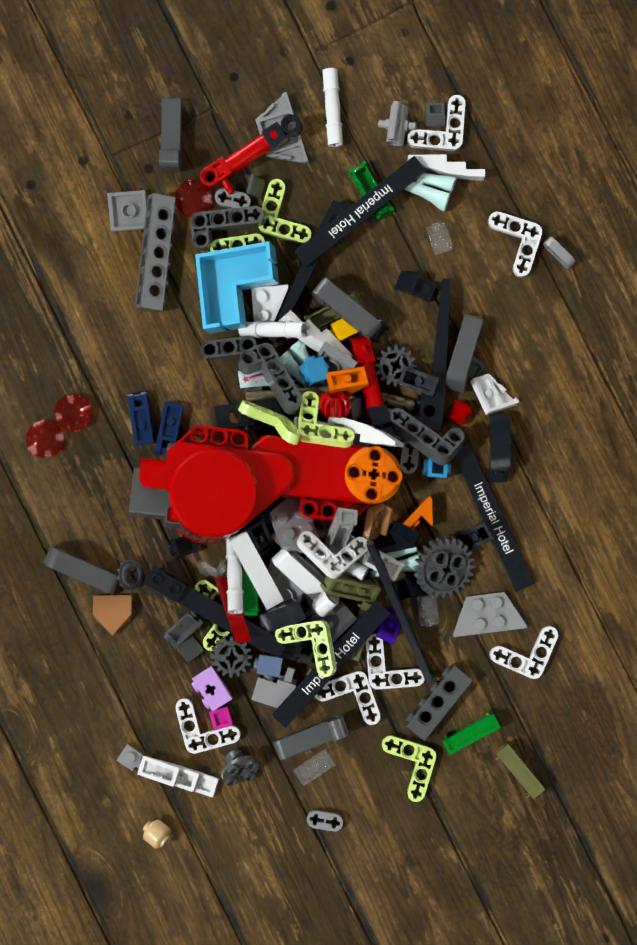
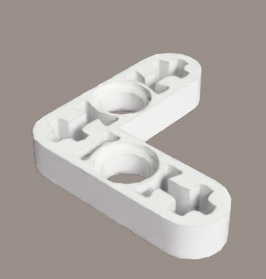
[407,95,465,151]
[488,212,542,278]
[297,531,368,579]
[489,626,558,679]
[366,633,424,689]
[315,671,380,725]
[176,698,240,754]

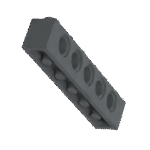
[135,193,177,312]

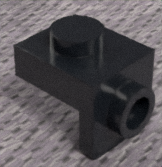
[168,536,198,559]

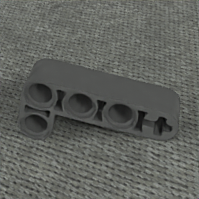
[159,98,182,172]
[191,206,267,251]
[312,277,382,340]
[446,314,484,393]
[238,343,302,415]
[389,408,464,465]
[43,545,119,595]
[273,714,350,760]

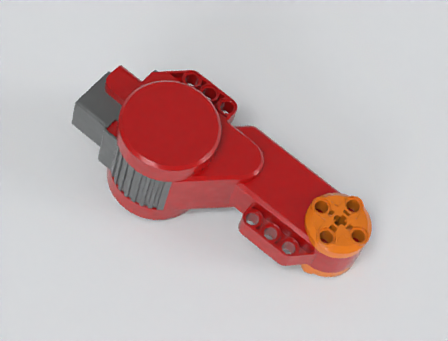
[128,425,402,544]

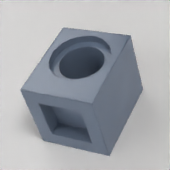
[254,653,283,677]

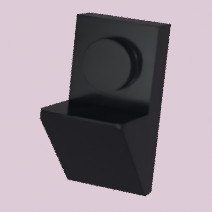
[394,271,437,303]
[398,366,441,397]
[379,521,421,553]
[455,521,496,550]

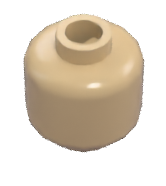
[143,819,172,849]

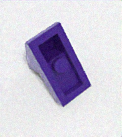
[376,606,401,645]

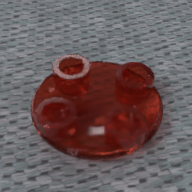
[174,180,212,217]
[54,394,93,432]
[26,420,64,458]

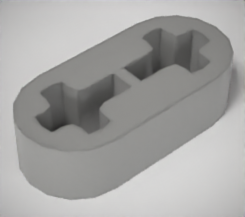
[215,189,251,209]
[543,237,576,269]
[400,441,419,474]
[307,809,343,832]

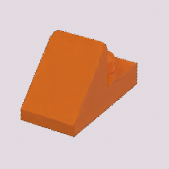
[326,366,369,395]
[402,496,433,529]

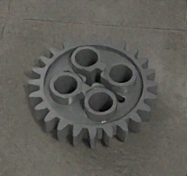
[413,536,475,598]

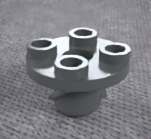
[221,750,259,787]

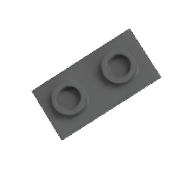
[163,610,203,649]

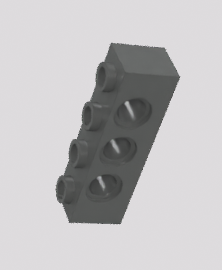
[405,665,473,741]

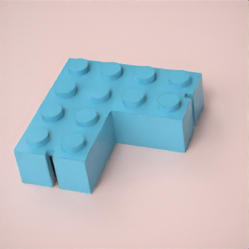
[195,241,279,334]

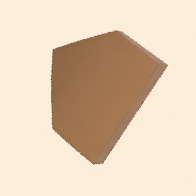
[362,503,399,541]
[93,595,132,637]

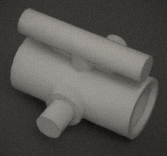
[378,101,417,146]

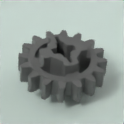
[375,345,416,387]
[210,635,252,678]

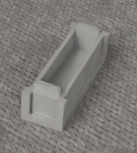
[325,507,358,554]

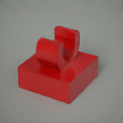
[447,400,473,425]

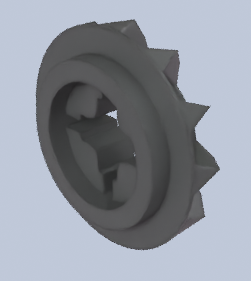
[116,559,144,590]

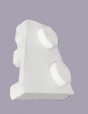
[251,284,288,323]
[470,374,519,415]

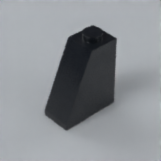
[259,593,312,633]

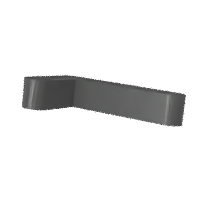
[201,336,266,430]

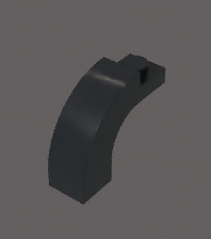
[488,413,511,482]

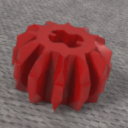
[319,391,351,419]

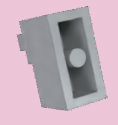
[251,666,297,708]

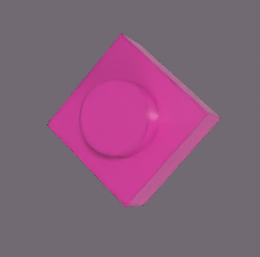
[209,706,233,731]

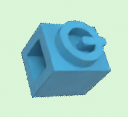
[299,356,329,388]
[422,458,451,479]

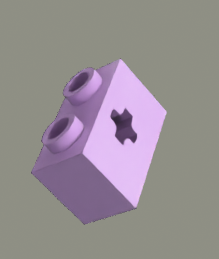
[191,666,233,712]

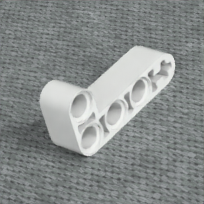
[272,549,340,617]

